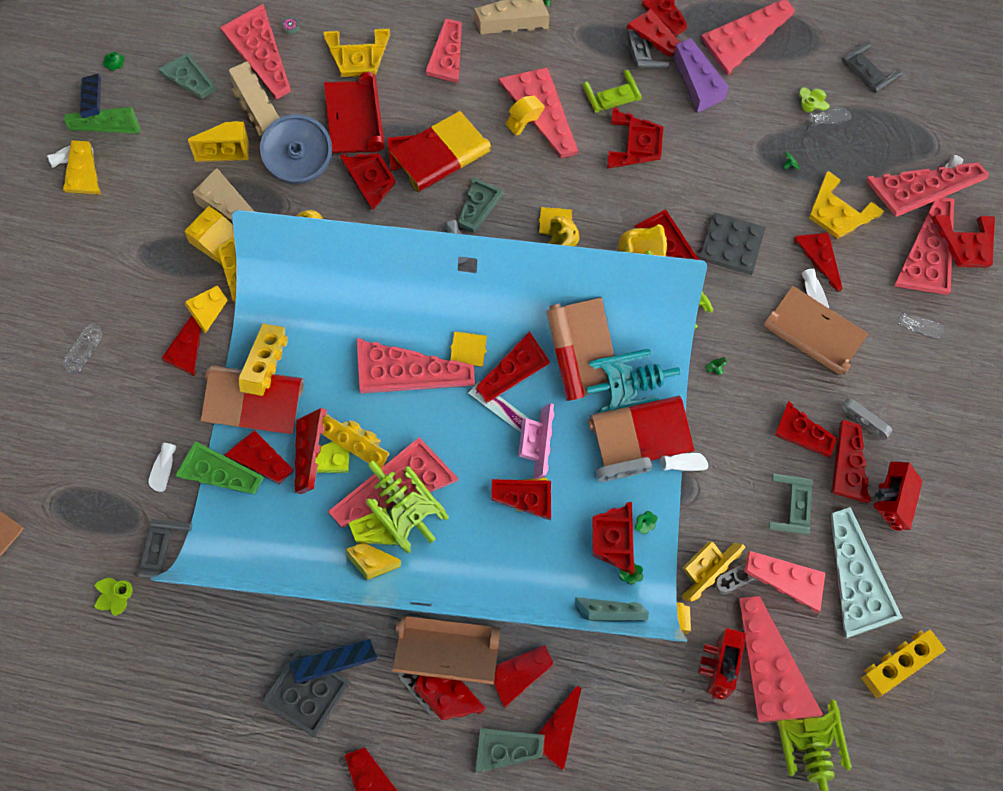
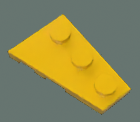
[63,140,101,195]
[217,237,237,303]

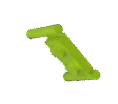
[582,70,642,113]

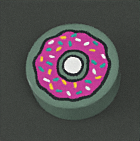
[282,17,299,35]

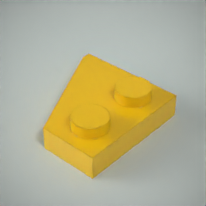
[185,285,228,333]
[346,542,401,580]

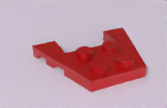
[607,107,664,168]
[931,215,995,268]

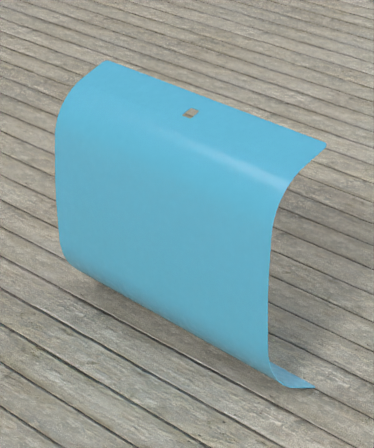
[151,210,707,641]

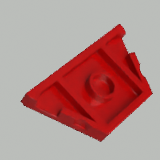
[340,153,396,210]
[592,502,634,574]
[414,675,486,720]

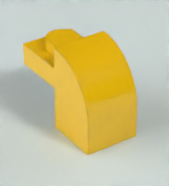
[505,95,545,136]

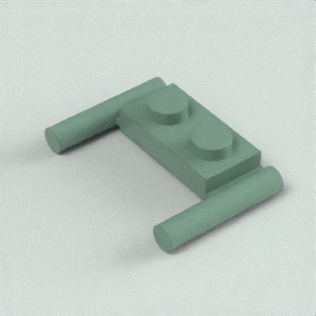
[769,473,813,535]

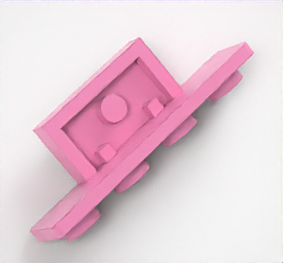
[518,403,554,480]

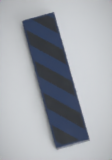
[80,73,101,118]
[290,639,377,684]

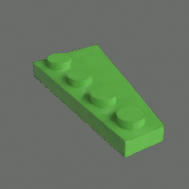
[64,107,140,134]
[175,441,264,495]

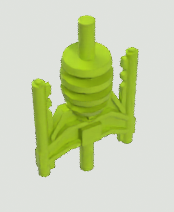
[366,460,449,553]
[777,699,852,791]

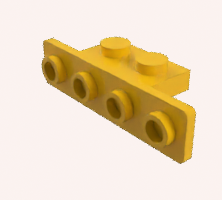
[322,414,389,469]
[681,541,745,602]

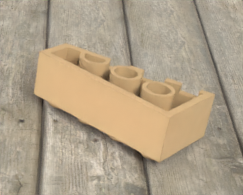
[475,0,550,34]
[229,61,279,136]
[193,168,254,224]

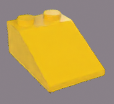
[188,121,249,162]
[184,206,234,266]

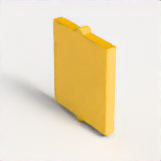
[538,207,573,235]
[450,332,487,367]

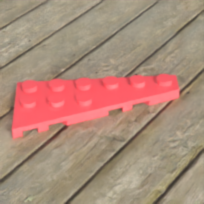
[701,0,795,75]
[220,4,291,100]
[498,68,578,158]
[866,162,989,217]
[894,197,954,295]
[357,338,475,394]
[328,437,458,528]
[739,596,823,723]

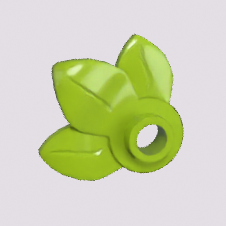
[799,87,830,112]
[94,578,133,616]

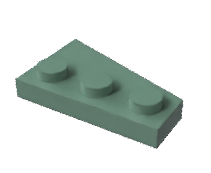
[158,52,217,99]
[459,177,504,233]
[574,597,649,620]
[475,728,545,773]

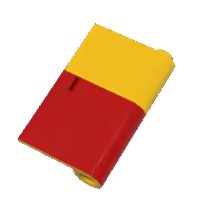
[390,111,491,193]

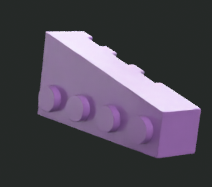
[674,38,729,113]

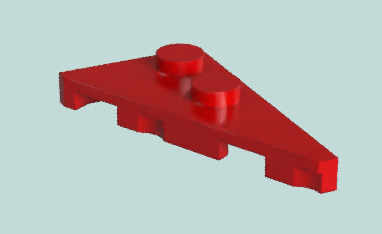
[793,233,843,292]
[162,315,201,376]
[538,685,582,771]

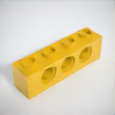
[239,323,288,396]
[861,629,946,699]

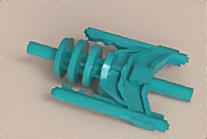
[586,349,680,413]

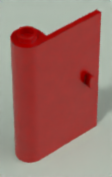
[324,72,385,153]

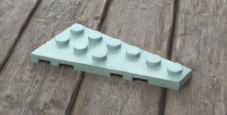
[831,507,902,639]

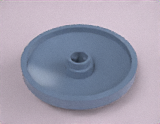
[260,114,332,184]

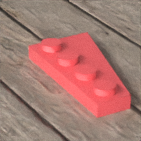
[426,19,462,84]
[744,551,825,613]

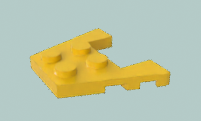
[324,29,390,77]
[809,171,884,239]

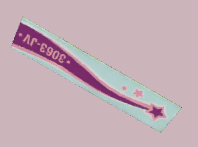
[469,381,529,433]

